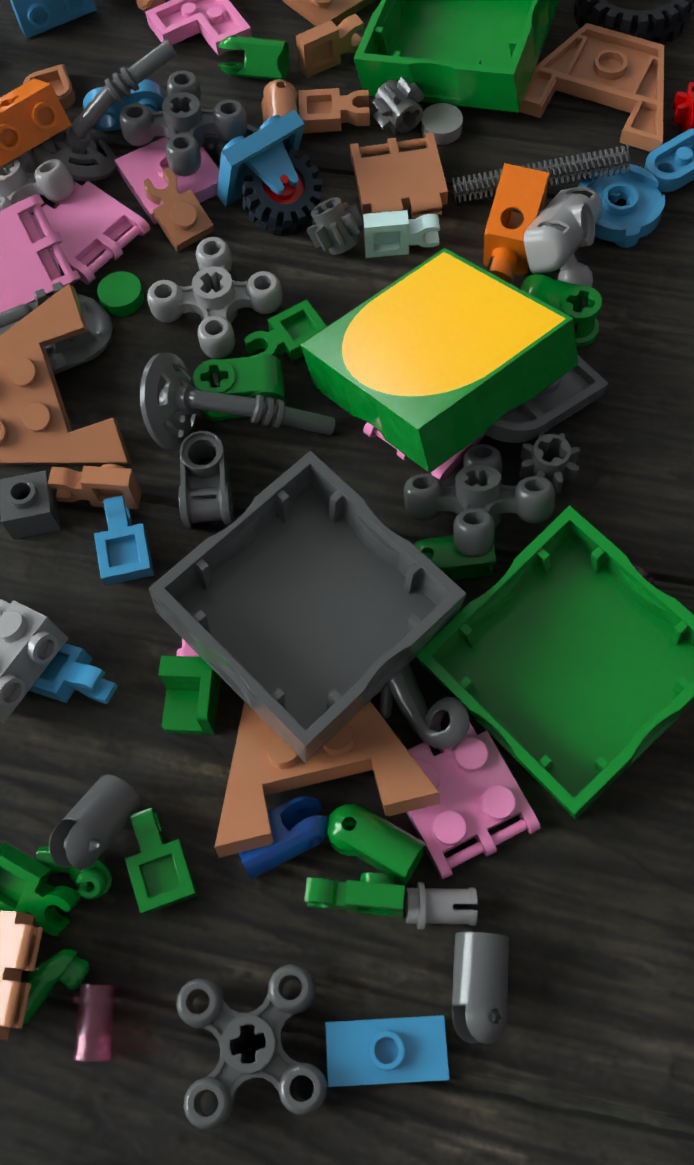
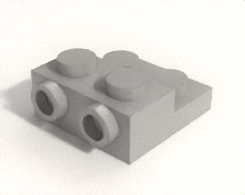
[0,599,69,723]

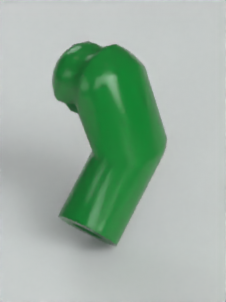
[36,845,112,900]
[22,949,90,1024]

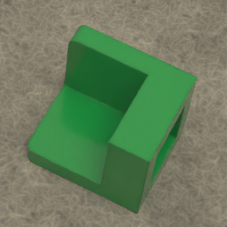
[158,655,221,735]

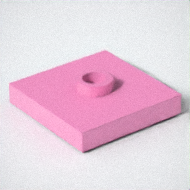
[114,137,219,225]

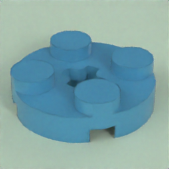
[578,164,665,248]

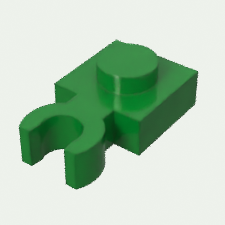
[244,299,327,362]
[0,842,81,936]
[304,873,405,918]

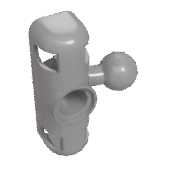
[524,187,603,287]

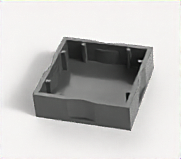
[149,450,466,763]

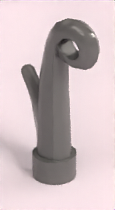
[379,663,469,749]

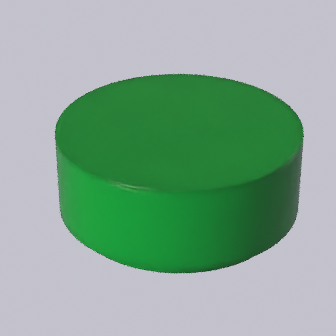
[97,271,144,317]

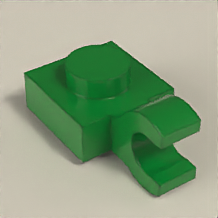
[125,808,198,915]

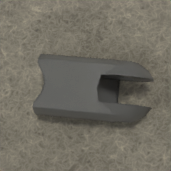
[49,774,141,870]
[452,932,509,1044]

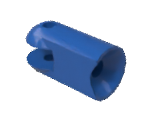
[238,796,328,880]

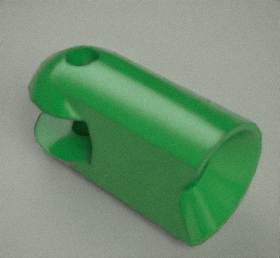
[218,36,290,81]
[413,535,496,580]
[327,804,427,886]

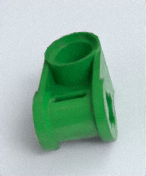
[521,274,602,347]
[193,354,287,421]

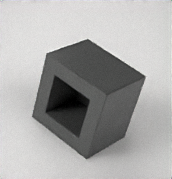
[0,470,61,540]

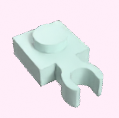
[363,210,440,258]

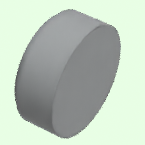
[421,103,463,145]

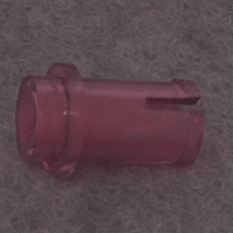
[73,985,121,1062]

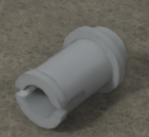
[405,882,478,930]

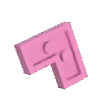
[145,0,252,56]

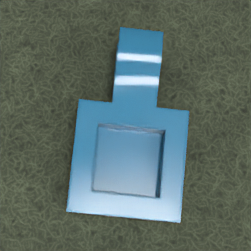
[94,495,154,586]
[29,643,118,704]

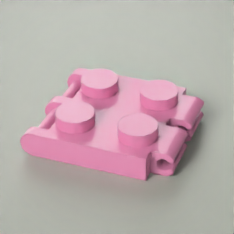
[32,181,150,285]
[0,194,81,313]
[406,722,541,880]

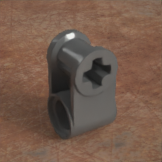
[178,431,234,529]

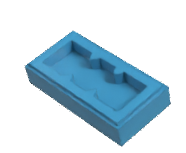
[325,1015,449,1087]

